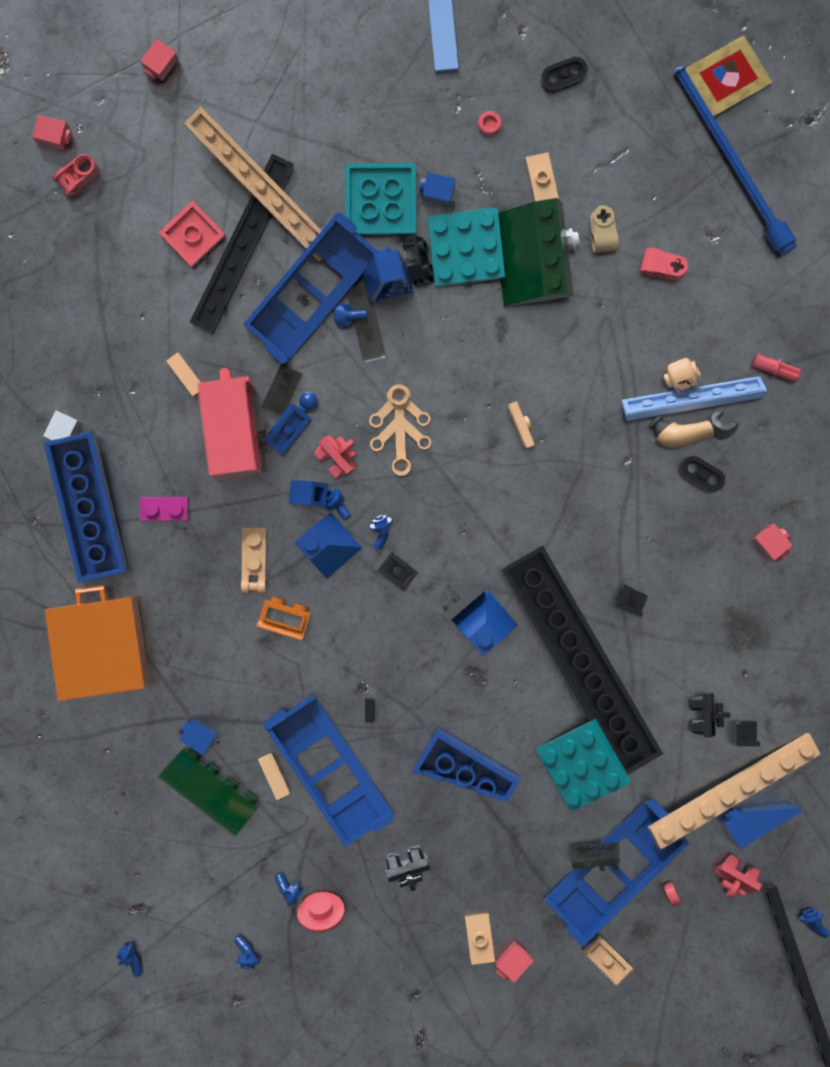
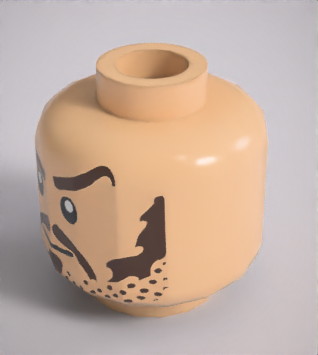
[664,358,701,392]

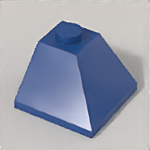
[295,513,362,579]
[451,589,518,657]

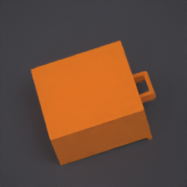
[45,585,150,701]

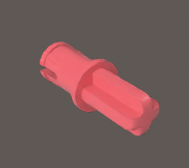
[753,353,801,382]

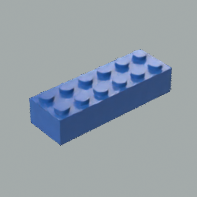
[43,431,128,583]

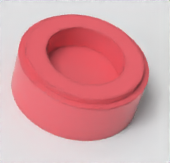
[478,111,502,136]
[664,881,682,907]

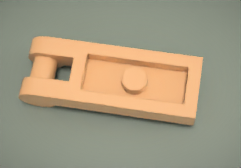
[241,527,267,594]

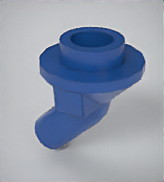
[334,303,367,327]
[324,488,351,521]
[370,515,393,550]
[275,874,303,907]
[800,909,830,938]
[234,936,260,969]
[116,943,142,977]

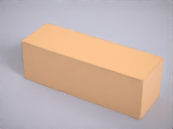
[166,352,201,398]
[258,752,291,800]

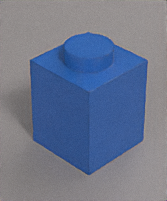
[419,172,455,207]
[289,480,328,507]
[179,718,218,755]

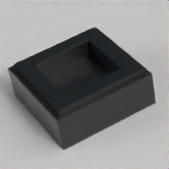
[365,698,375,723]

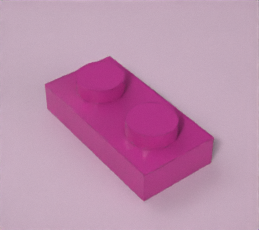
[140,497,189,522]

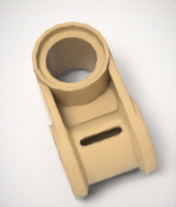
[590,205,619,253]

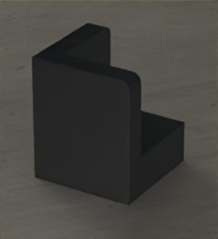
[613,584,648,617]
[731,721,760,746]

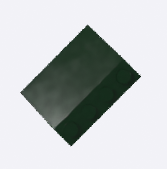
[499,198,573,307]
[158,748,259,837]

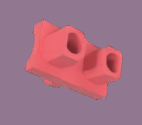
[314,435,358,478]
[714,855,762,898]

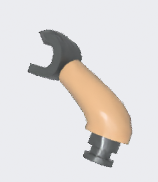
[649,407,740,448]

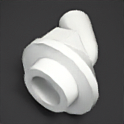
[566,228,580,252]

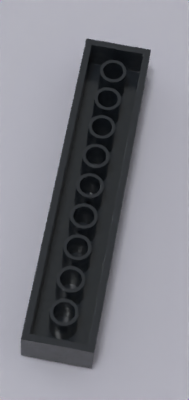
[500,545,663,775]

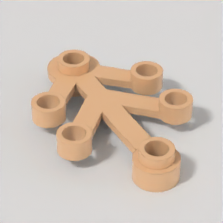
[369,385,431,477]

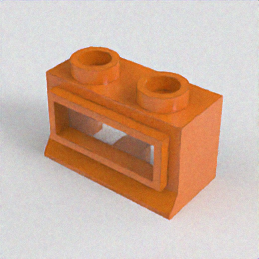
[256,596,312,641]

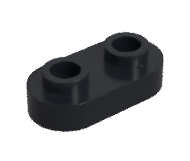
[541,57,587,90]
[680,456,725,492]

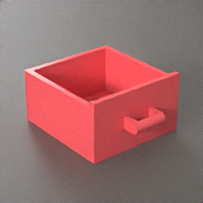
[197,368,263,482]

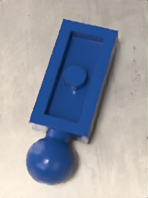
[263,392,318,455]

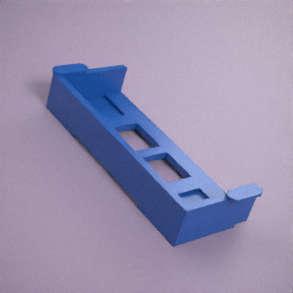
[243,212,377,363]
[263,694,394,847]
[544,799,690,946]

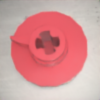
[297,892,345,933]

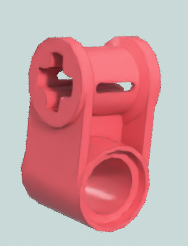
[52,154,99,198]
[640,248,688,281]

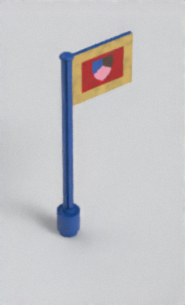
[674,36,798,256]

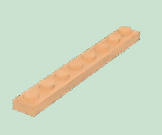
[183,107,322,262]
[647,733,821,849]

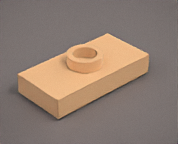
[525,152,559,201]
[507,401,535,450]
[465,913,495,965]
[582,934,633,986]

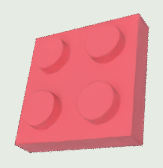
[159,200,226,268]

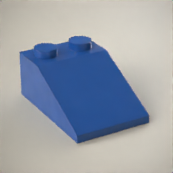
[717,802,802,849]

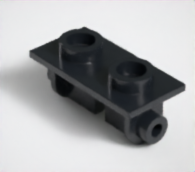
[402,235,434,287]

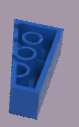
[363,248,414,303]
[412,727,520,802]

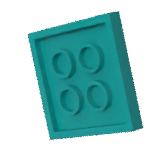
[345,163,416,235]
[428,207,506,287]
[536,719,631,812]

